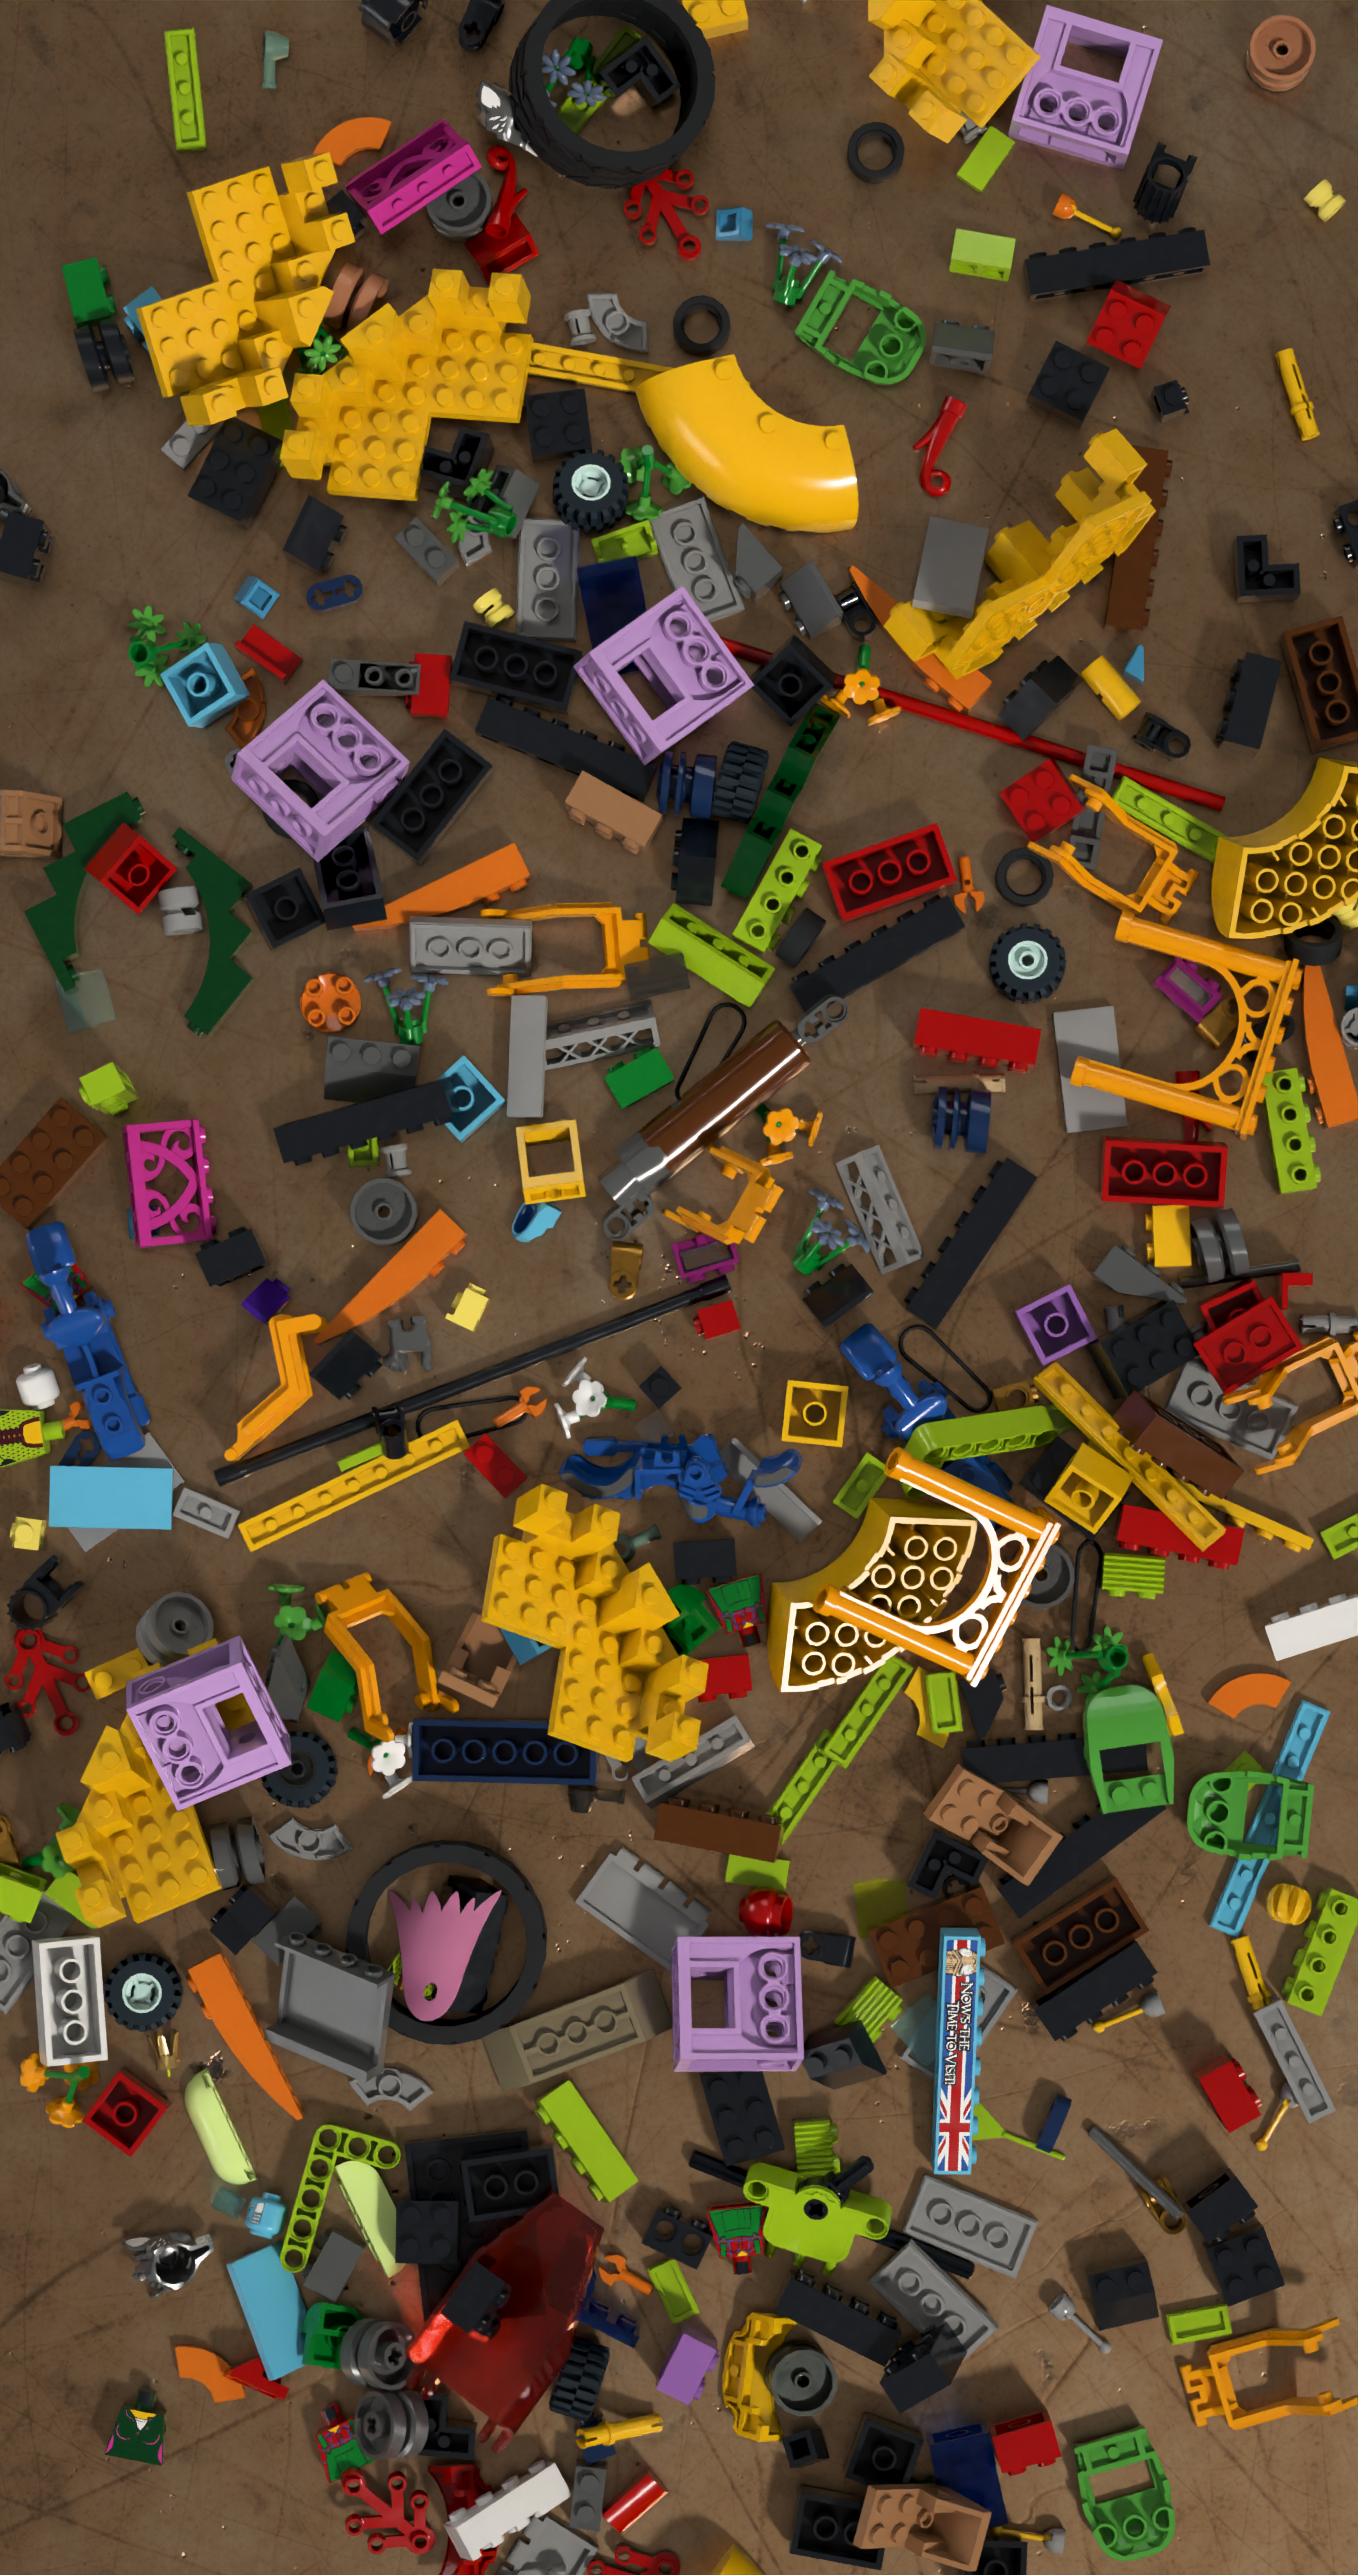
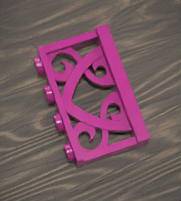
[345,119,482,235]
[122,1118,216,1249]

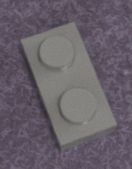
[161,420,223,471]
[172,1487,241,1539]

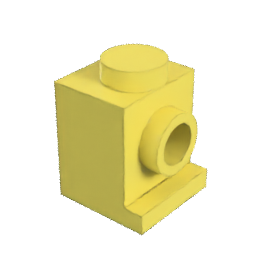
[445,1283,489,1332]
[10,1516,47,1551]

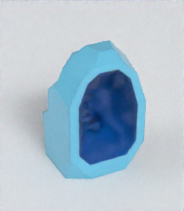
[512,1201,562,1242]

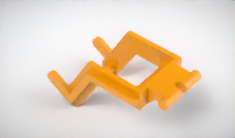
[1027,774,1200,926]
[480,902,651,997]
[661,1144,784,1245]
[224,1314,327,1461]
[1222,1331,1358,1475]
[315,1572,459,1743]
[1179,2317,1358,2430]

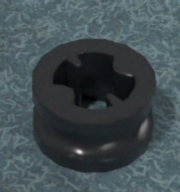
[943,1874,970,1897]

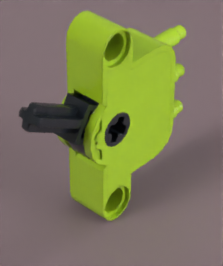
[743,2156,893,2276]

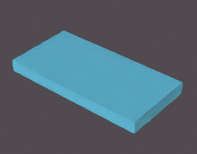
[49,1465,173,1530]
[226,2241,307,2381]

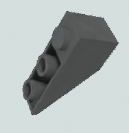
[328,658,421,696]
[1091,1244,1188,1305]
[264,1634,310,1723]

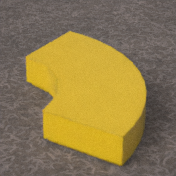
[1142,1652,1184,1737]
[904,1666,949,1749]

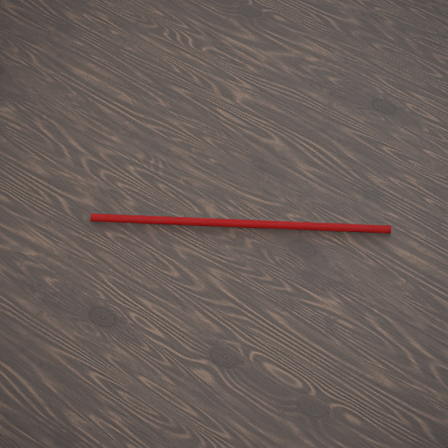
[719,636,1226,811]

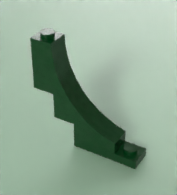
[721,703,841,900]
[24,792,146,996]
[172,827,255,1037]

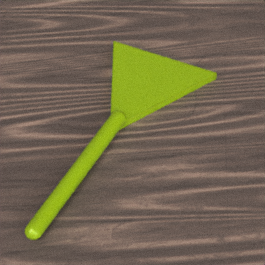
[972,2102,1065,2160]

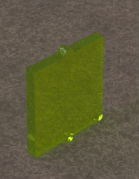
[854,1879,907,1938]

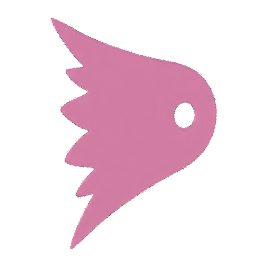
[388,1889,502,2021]

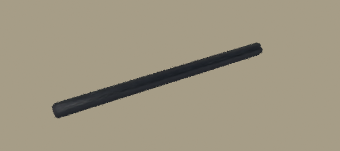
[688,2151,975,2279]

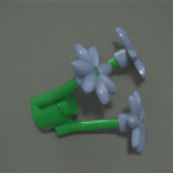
[542,37,606,107]
[765,222,842,306]
[363,968,449,1045]
[791,1188,870,1275]

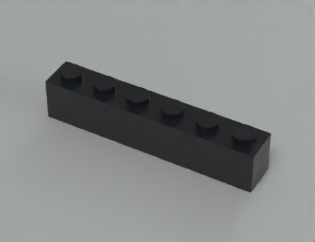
[1023,227,1210,302]
[475,696,658,802]
[789,894,966,1015]
[273,1077,460,1166]
[904,1157,1038,1330]
[960,1732,1148,1783]
[996,1803,1167,1918]

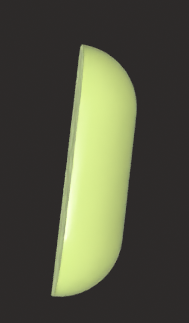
[184,2068,258,2185]
[334,2161,406,2278]

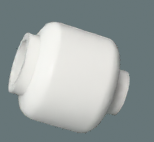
[16,1363,60,1410]

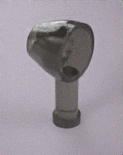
[567,1785,625,1813]

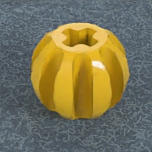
[1265,1883,1312,1926]

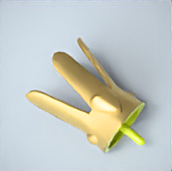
[147,2029,180,2077]

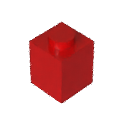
[693,1300,741,1340]

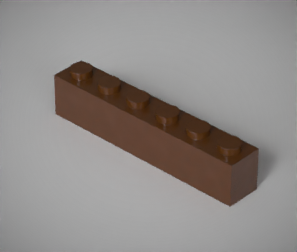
[1103,445,1173,635]

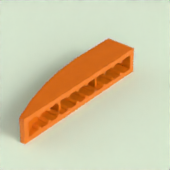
[848,565,992,714]
[352,843,531,931]
[1300,942,1358,1129]
[313,1209,467,1345]
[186,1950,305,2121]

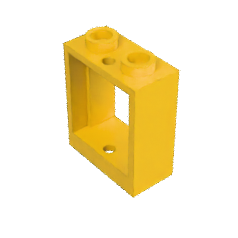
[516,1119,586,1205]

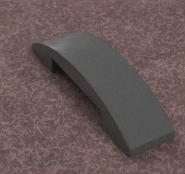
[1069,744,1118,870]

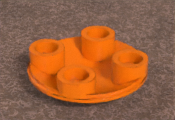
[300,972,361,1033]

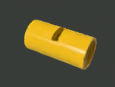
[1080,655,1142,721]

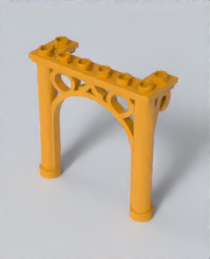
[1070,910,1304,1141]
[813,1447,1061,1687]

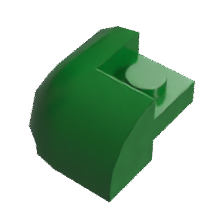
[662,1584,721,1656]
[301,2302,364,2370]

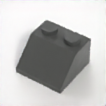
[929,319,995,374]
[735,523,783,603]
[778,560,843,640]

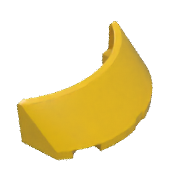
[722,2312,798,2442]

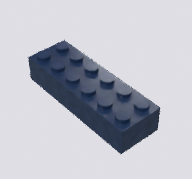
[412,1717,600,1785]

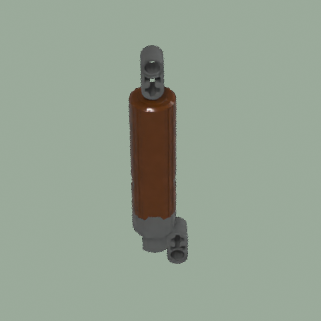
[598,994,849,1240]

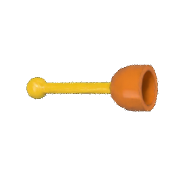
[1051,192,1122,239]

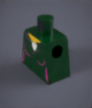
[105,2388,167,2466]

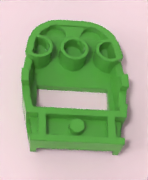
[794,270,926,385]
[1083,1684,1174,1814]
[1187,1771,1314,1861]
[1074,2425,1176,2561]

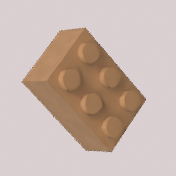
[564,770,663,855]

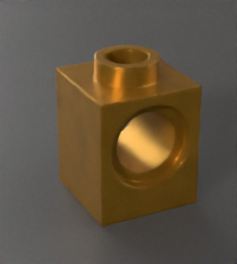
[991,1380,1040,1412]

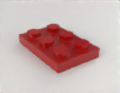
[1193,1295,1304,1395]

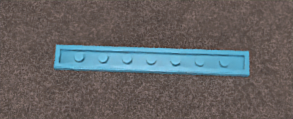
[1209,1700,1331,1938]

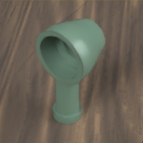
[261,30,289,90]
[613,1524,662,1563]

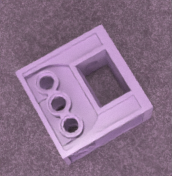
[1008,5,1163,170]
[573,586,754,765]
[231,680,410,862]
[126,1635,292,1811]
[671,1937,804,2072]

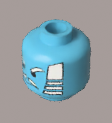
[245,2192,288,2239]

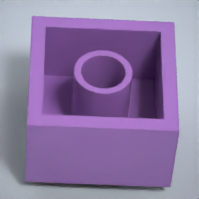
[1013,1284,1098,1367]
[656,2323,719,2405]

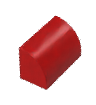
[464,213,539,284]
[602,2467,669,2533]

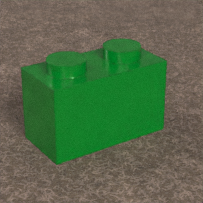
[61,257,117,327]
[604,1046,675,1111]
[306,1650,359,1723]

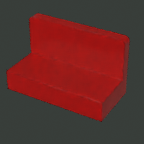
[234,624,303,685]
[1275,1273,1313,1311]

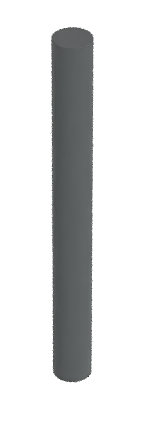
[1178,1259,1301,1289]
[1088,2126,1185,2220]

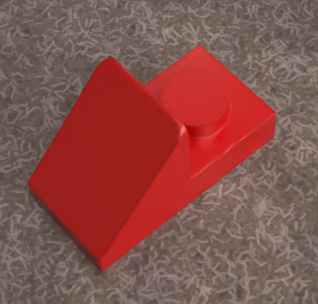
[223,2355,289,2401]

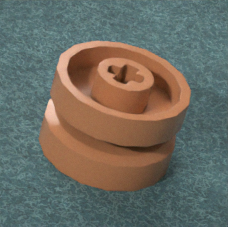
[1245,15,1316,92]
[323,261,389,332]

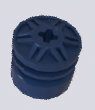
[656,750,717,819]
[930,1086,991,1154]

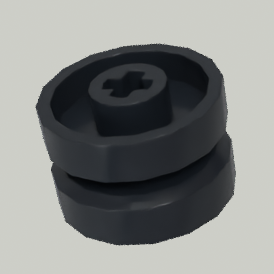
[73,316,135,393]

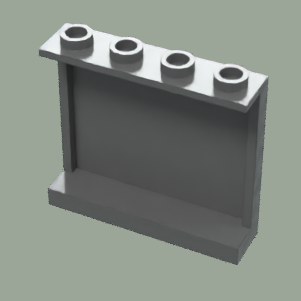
[265,1932,395,2083]

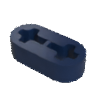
[306,575,363,613]
[58,1431,102,1466]
[1035,2094,1072,2153]

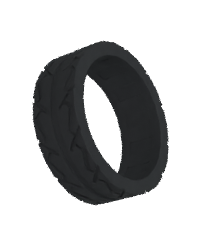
[509,0,715,189]
[346,1840,547,2045]

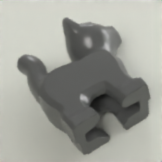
[383,1315,433,1374]

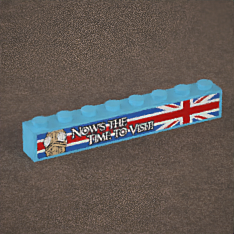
[930,1928,986,2175]

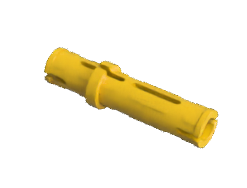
[1274,348,1320,441]
[1230,1935,1271,2029]
[575,2412,663,2449]

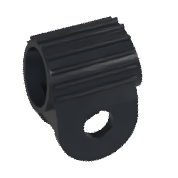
[1133,141,1198,224]
[7,1554,85,1631]

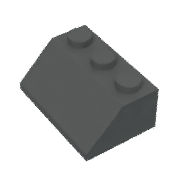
[324,1036,421,1103]

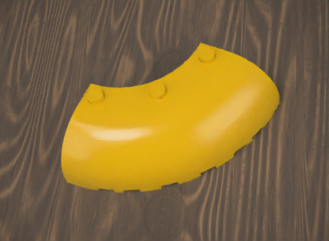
[635,354,859,533]
[1212,756,1358,939]
[767,1498,978,1692]

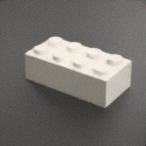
[32,1934,108,2067]

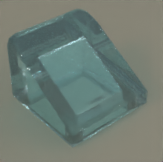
[211,2186,247,2220]

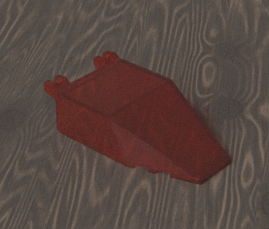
[404,2192,604,2454]

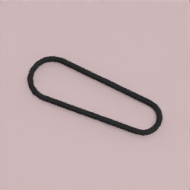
[675,1002,747,1100]
[898,1325,992,1413]
[416,1396,528,1438]
[1070,1540,1103,1652]

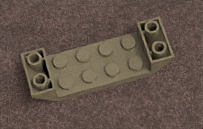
[483,1969,673,2092]

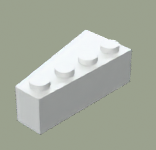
[1265,1589,1358,1661]
[443,2460,572,2561]

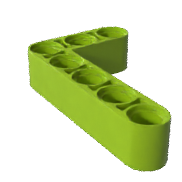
[899,1406,1058,1499]
[280,2123,402,2273]

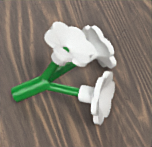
[554,1356,636,1439]
[347,1722,413,1799]

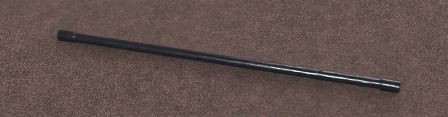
[214,1275,732,1487]

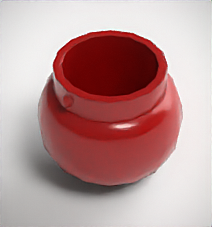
[739,1887,793,1937]

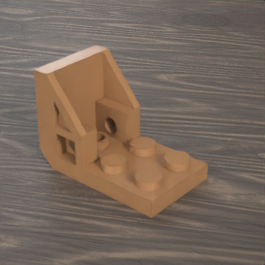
[0,790,63,859]
[437,1612,517,1708]
[923,1764,1063,1886]
[853,2483,992,2571]

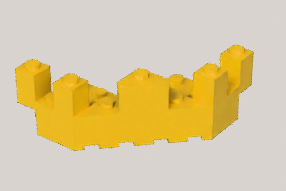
[868,0,1041,144]
[136,152,355,426]
[280,269,534,501]
[884,428,1156,680]
[481,1483,709,1762]
[55,1638,256,1928]

